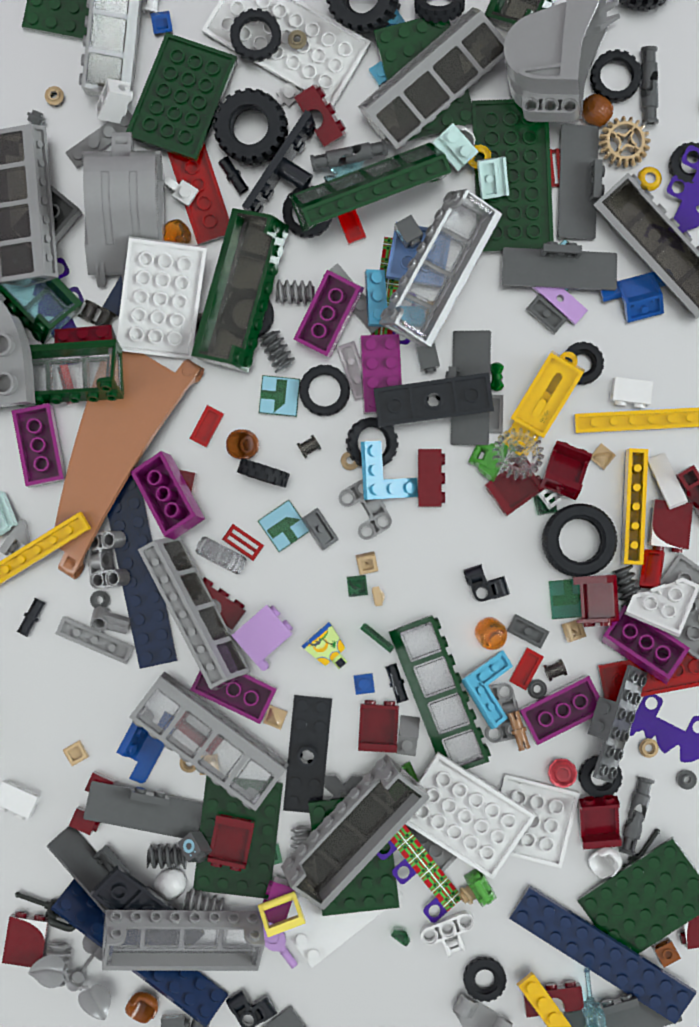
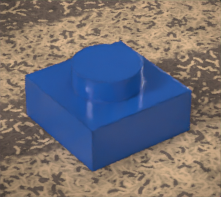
[150,11,173,34]
[353,673,375,695]

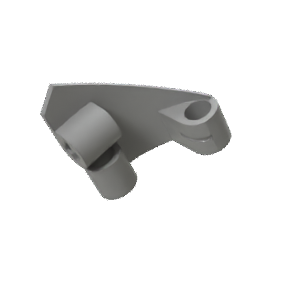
[453,994,513,1027]

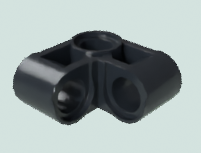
[463,564,510,602]
[226,990,278,1027]

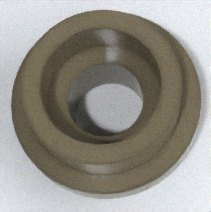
[288,30,307,50]

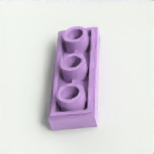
[532,287,588,325]

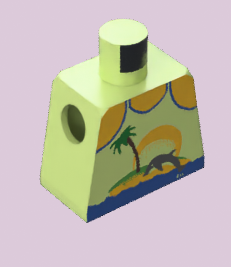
[302,622,347,669]

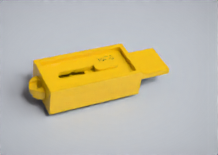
[501,350,585,459]

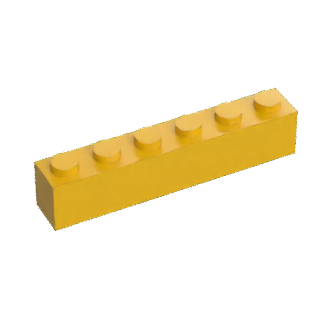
[621,448,648,565]

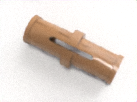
[507,710,531,751]

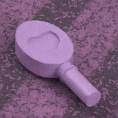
[263,922,298,969]

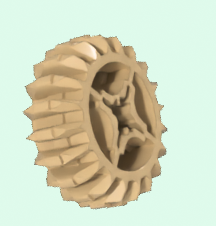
[599,116,651,168]

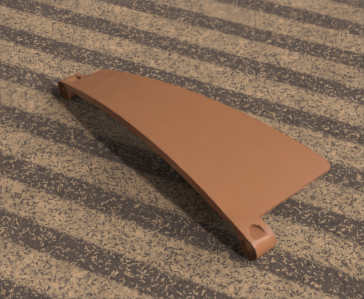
[55,351,204,579]

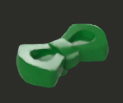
[490,362,504,391]

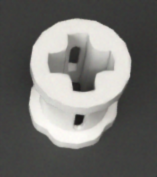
[142,0,159,14]

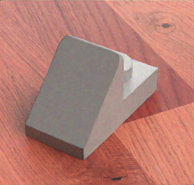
[0,519,30,555]
[396,715,420,756]

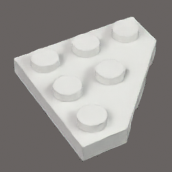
[625,578,699,637]

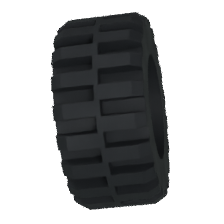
[326,0,401,33]
[213,88,288,165]

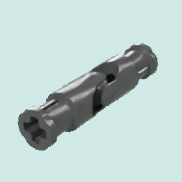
[641,46,659,125]
[310,139,388,172]
[619,776,655,856]

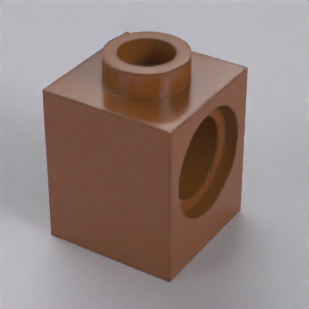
[651,937,681,968]

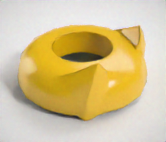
[468,145,492,169]
[638,167,662,191]

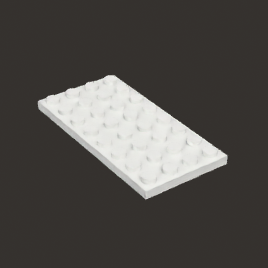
[202,0,371,107]

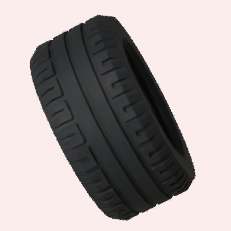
[542,503,618,577]

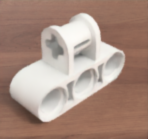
[420,910,475,957]

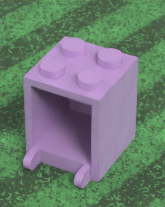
[231,605,293,671]

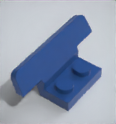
[600,269,675,323]
[116,711,175,783]

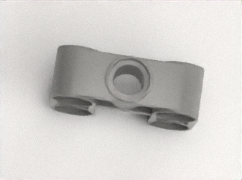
[339,479,392,540]
[87,531,130,589]
[485,683,520,743]

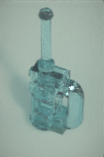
[582,967,606,1027]

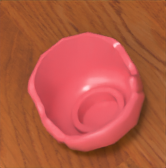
[548,759,577,788]

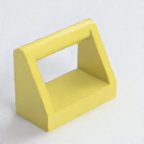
[258,891,306,937]

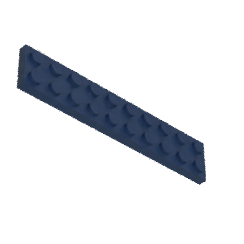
[107,475,178,669]
[51,879,228,1027]
[509,886,696,1024]

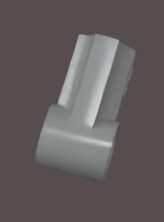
[90,606,130,634]

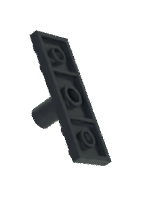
[242,110,316,216]
[373,373,494,428]
[283,695,332,813]
[91,865,204,945]

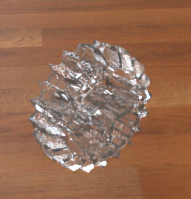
[492,428,544,480]
[195,537,246,574]

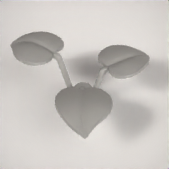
[28,936,111,1020]

